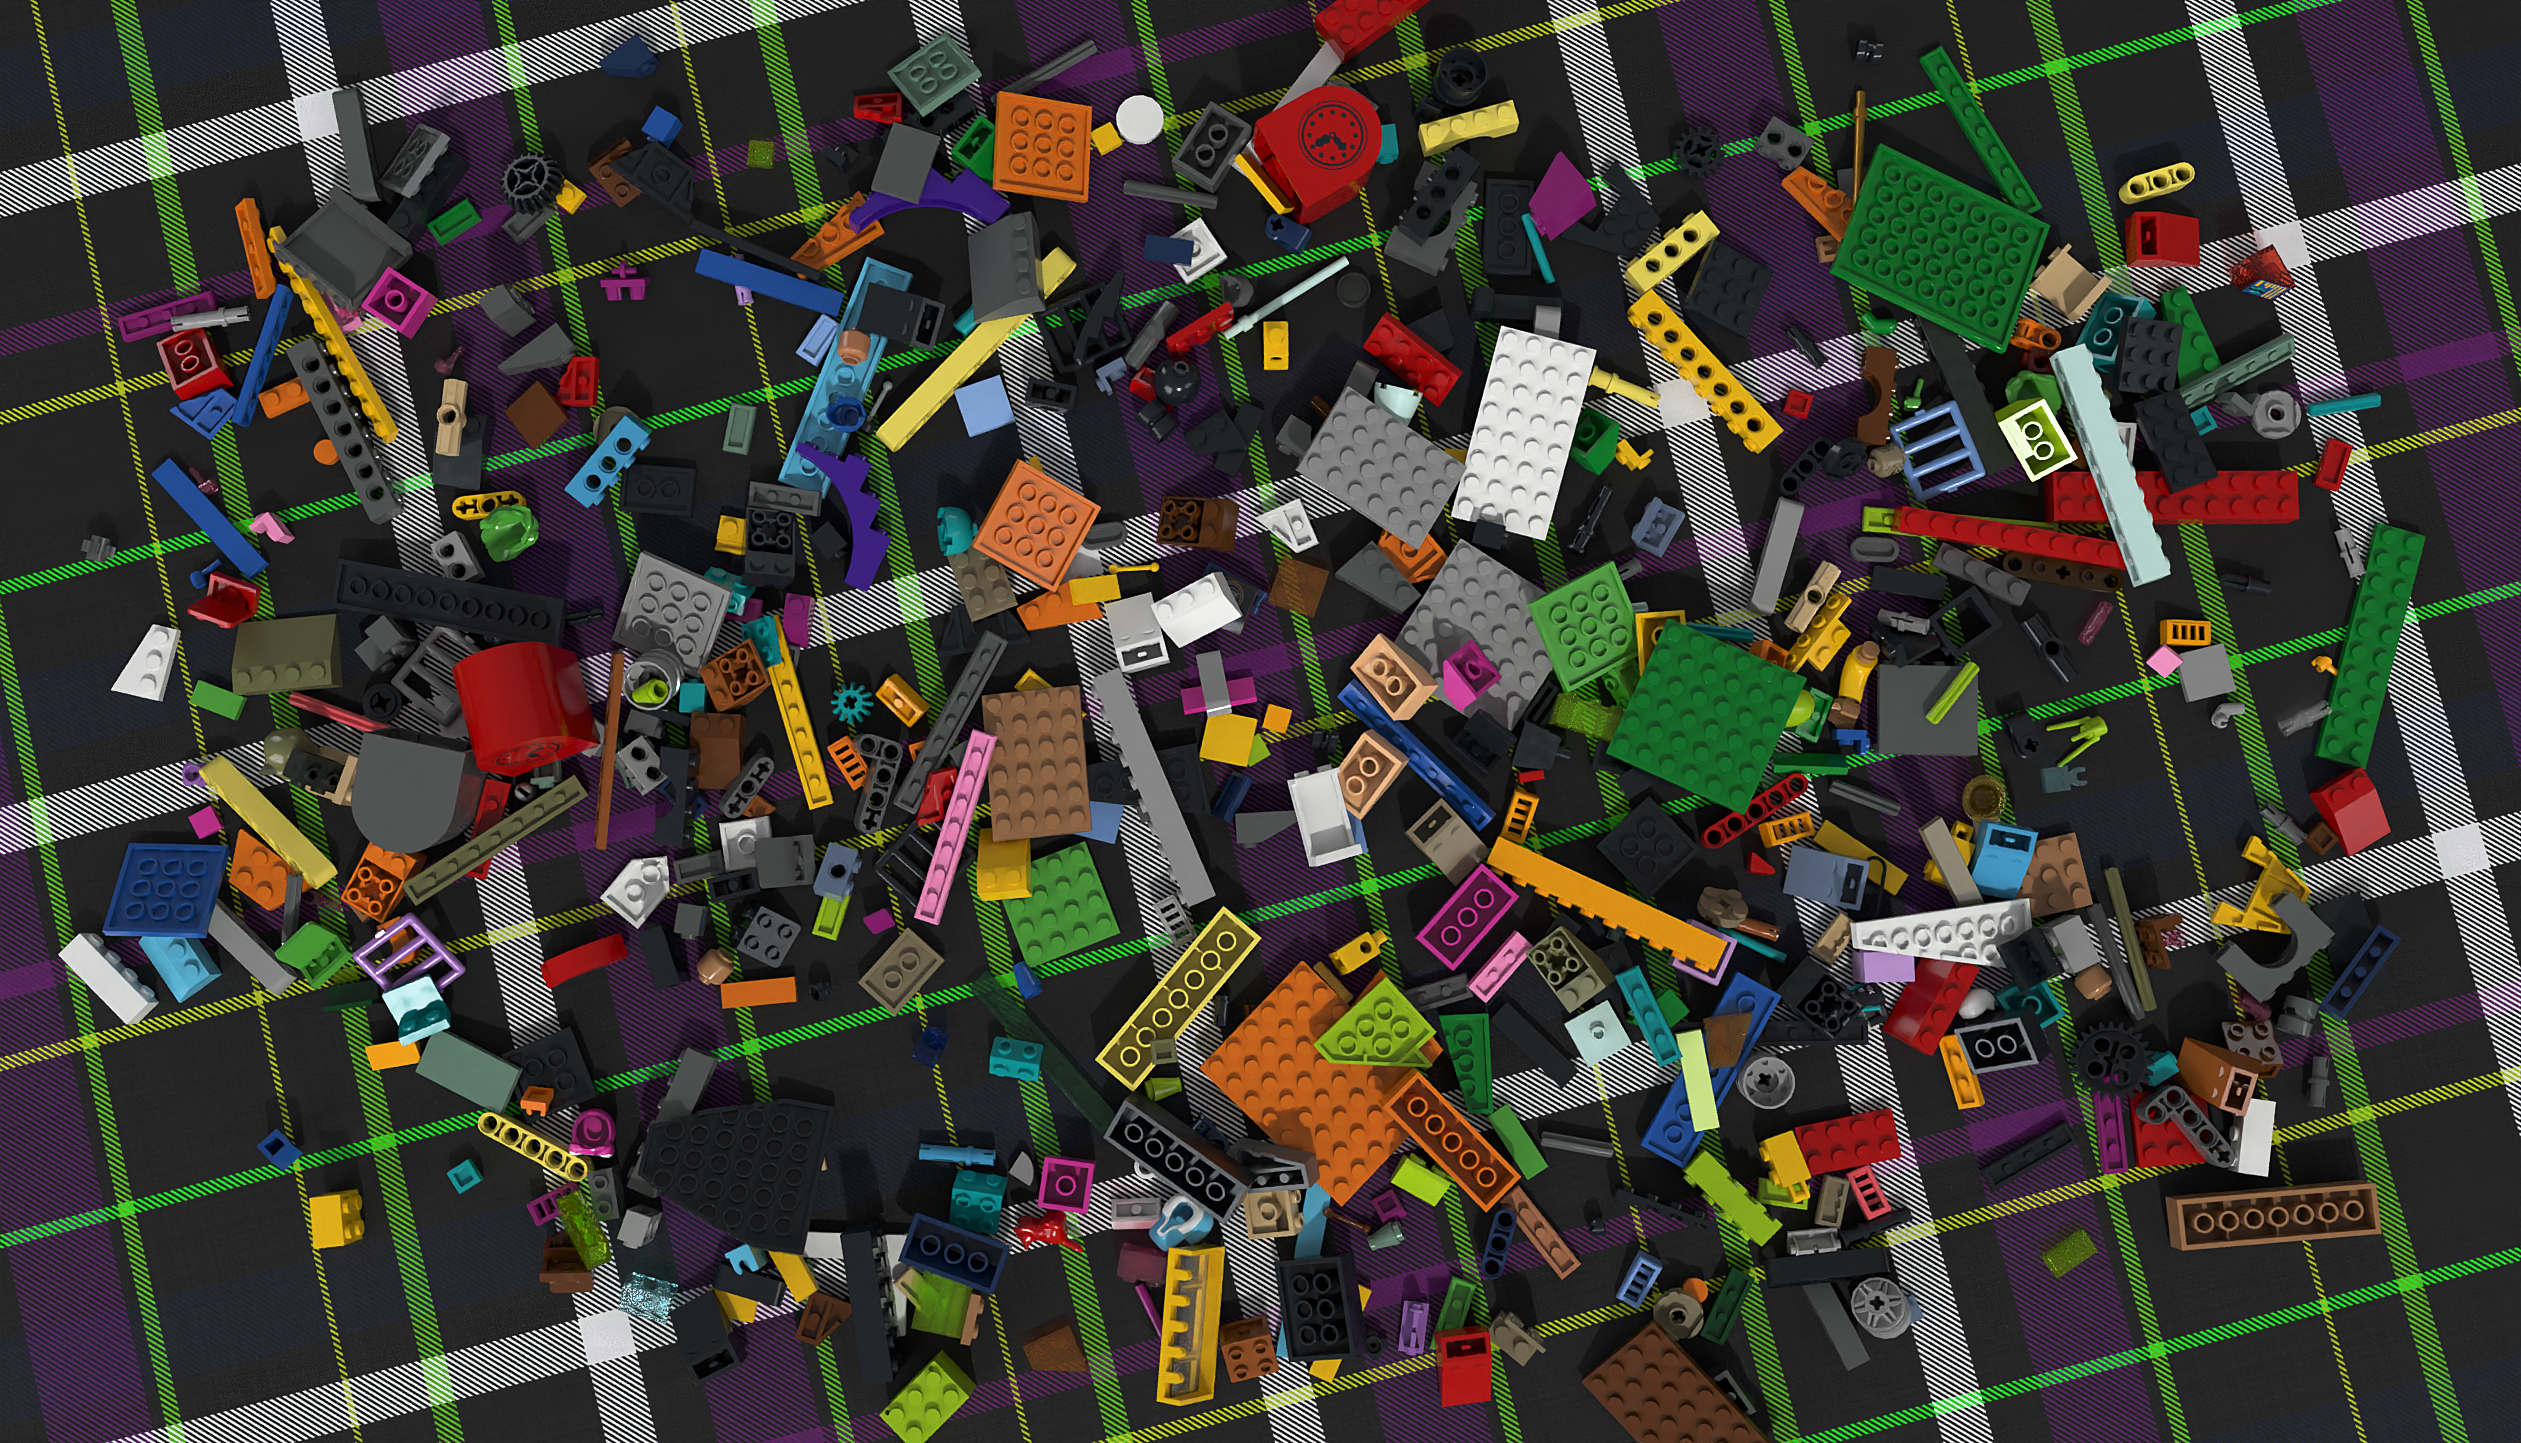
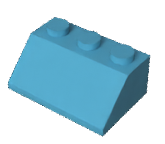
[138,936,222,1003]

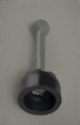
[857,381,893,436]

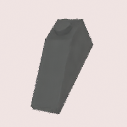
[497,323,580,376]
[1235,810,1298,848]

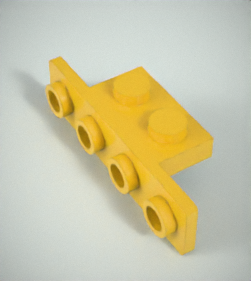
[1785,593,1852,673]

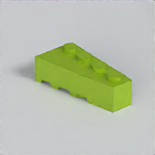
[1681,1148,1782,1246]

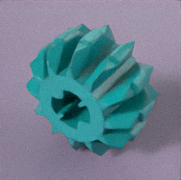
[831,682,874,724]

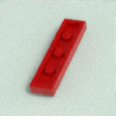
[465,778,512,880]

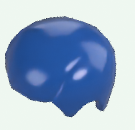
[826,397,866,433]

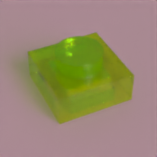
[747,140,775,169]

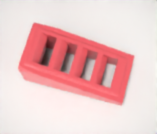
[1845,1164,1892,1221]

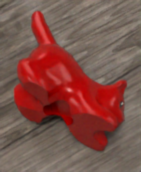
[1013,1209,1083,1253]

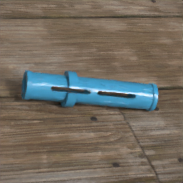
[919,1144,996,1166]

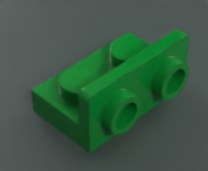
[1783,686,1833,743]

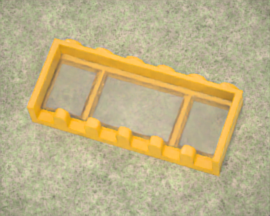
[1156,1243,1225,1406]

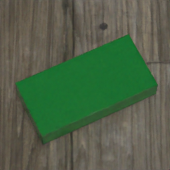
[426,198,482,246]

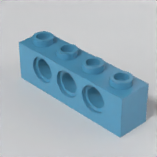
[564,412,652,508]

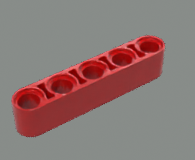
[1700,773,1808,849]

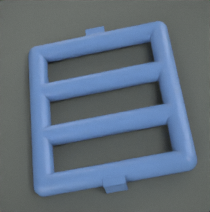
[1888,400,1986,502]

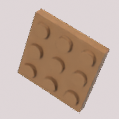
[2015,832,2093,919]

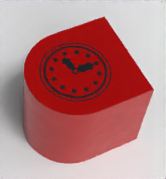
[1251,86,1382,226]
[452,642,601,777]

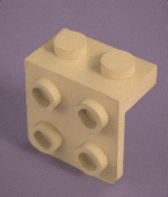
[305,745,359,806]

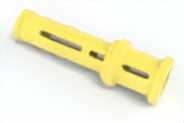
[1587,365,1661,409]

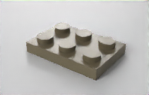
[947,546,1018,622]
[858,927,945,1016]

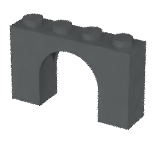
[1384,161,1479,277]
[2211,888,2335,1003]

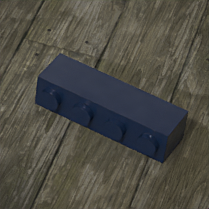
[2318,925,2402,1023]

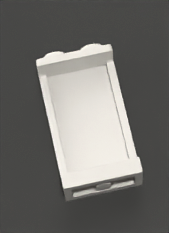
[1287,764,1363,867]

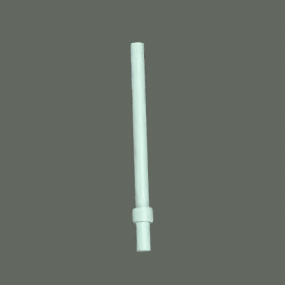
[1222,256,1349,340]

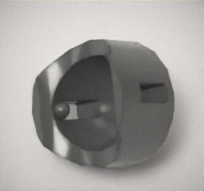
[1219,274,1253,307]

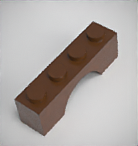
[1852,346,1900,449]

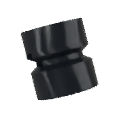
[1135,398,1181,444]

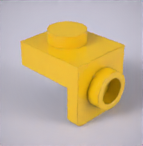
[1615,438,1654,471]

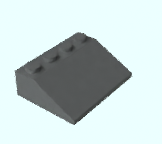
[968,211,1046,324]

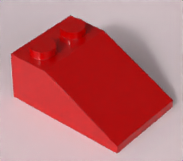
[156,327,234,401]
[2308,767,2391,857]

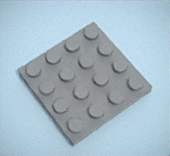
[612,550,734,679]

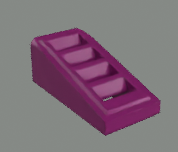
[526,1181,587,1226]

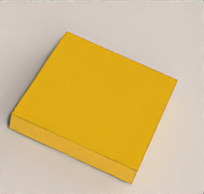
[1199,714,1258,768]

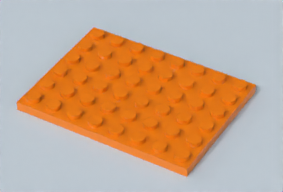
[1199,960,1412,1207]

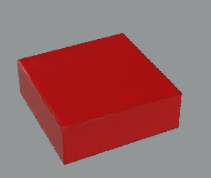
[1782,388,1814,420]
[1516,769,1545,783]

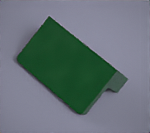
[323,980,383,1012]

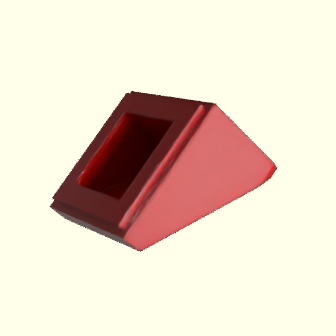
[1745,852,1775,876]

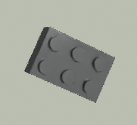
[1172,101,1252,194]

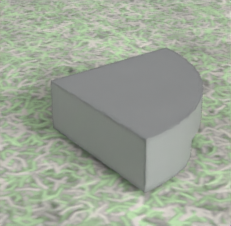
[1009,1151,1034,1186]

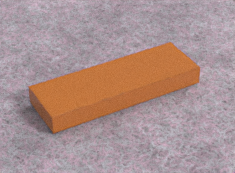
[721,977,798,1009]

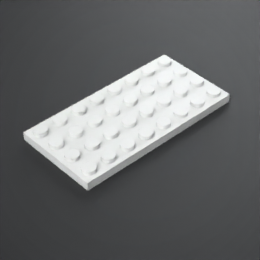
[1451,326,1597,541]

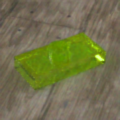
[2040,1229,2098,1279]

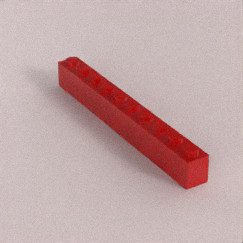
[1891,506,2128,571]

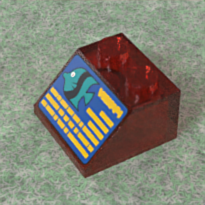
[2228,244,2297,301]

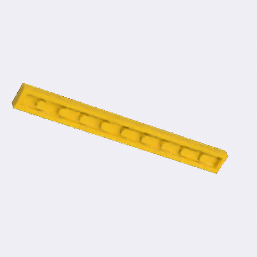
[267,226,399,444]

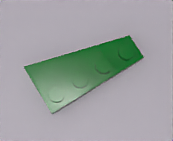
[2159,285,2222,389]
[1438,1013,1493,1114]

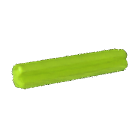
[1926,661,1980,724]

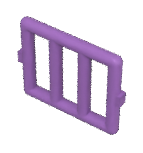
[353,912,466,994]

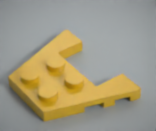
[2210,836,2311,934]

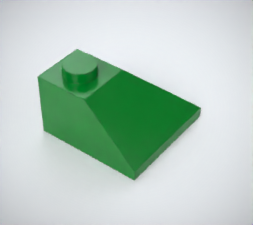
[1569,407,1620,475]

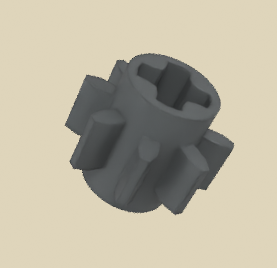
[81,535,116,563]

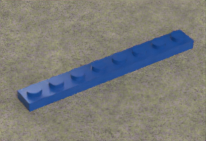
[1337,679,1496,832]

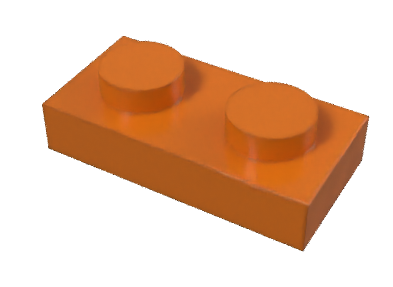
[258,377,311,419]

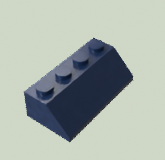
[898,1211,1013,1295]

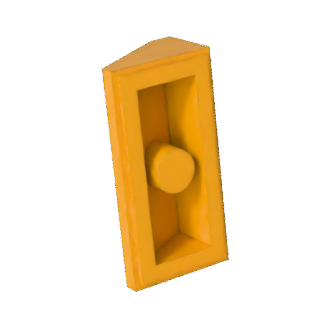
[875,674,930,728]
[365,1040,422,1071]

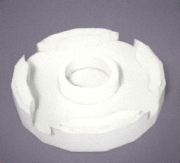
[1116,95,1164,144]

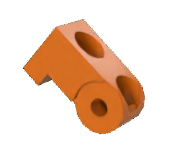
[376,916,421,963]

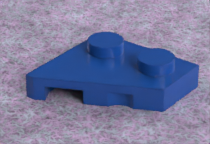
[170,386,238,440]

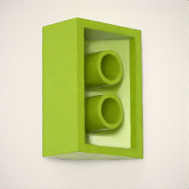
[1994,397,2077,482]

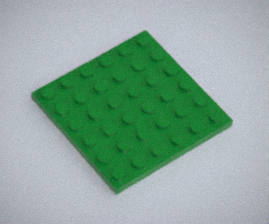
[1606,618,1807,815]

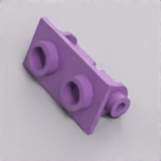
[1398,1300,1429,1355]

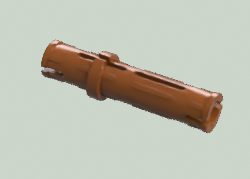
[1704,915,1780,942]

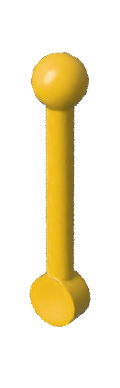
[1108,562,1159,575]

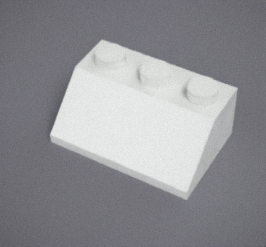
[1150,572,1243,648]

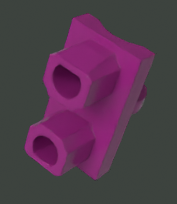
[600,260,650,300]

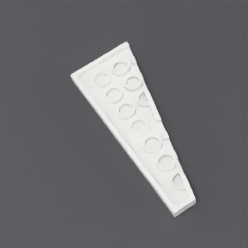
[1850,898,2032,968]

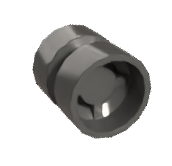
[2275,995,2319,1038]

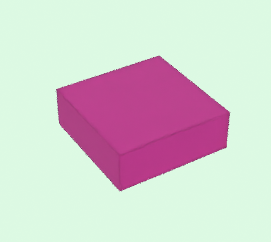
[188,805,224,839]

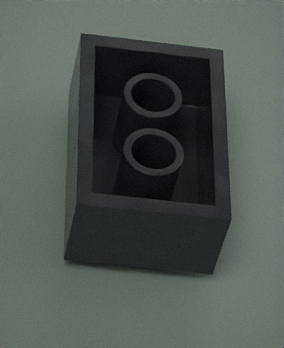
[1954,1005,2051,1075]

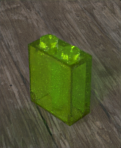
[911,1271,972,1339]

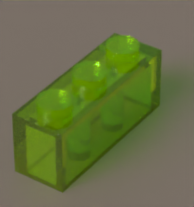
[1548,691,1625,742]
[556,1190,612,1270]

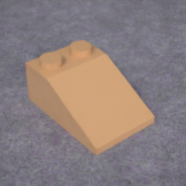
[1350,633,1439,721]
[1337,729,1410,820]

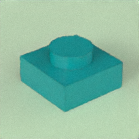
[2190,406,2218,436]
[447,1158,484,1194]

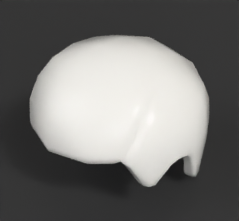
[1958,988,1999,1019]

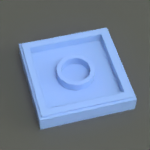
[954,375,1016,437]

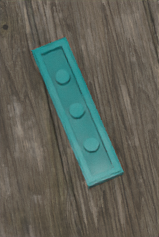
[1615,965,1683,1068]

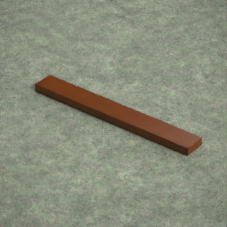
[593,651,625,850]

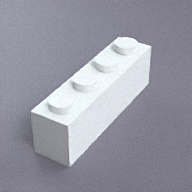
[58,933,159,1025]

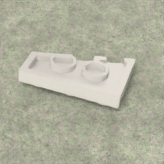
[111,624,181,701]

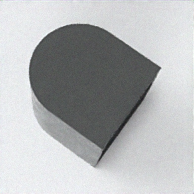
[351,727,488,853]

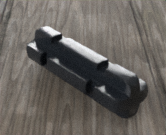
[564,607,604,628]

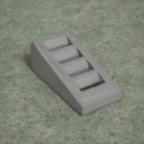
[1152,894,1198,948]

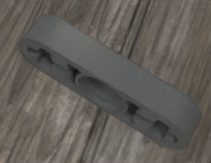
[719,753,774,818]

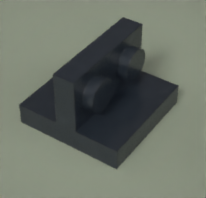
[1996,927,2065,992]

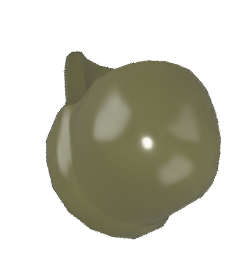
[259,728,321,780]

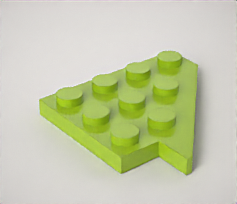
[1313,977,1436,1067]

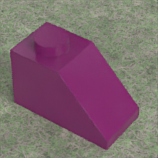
[783,593,816,648]

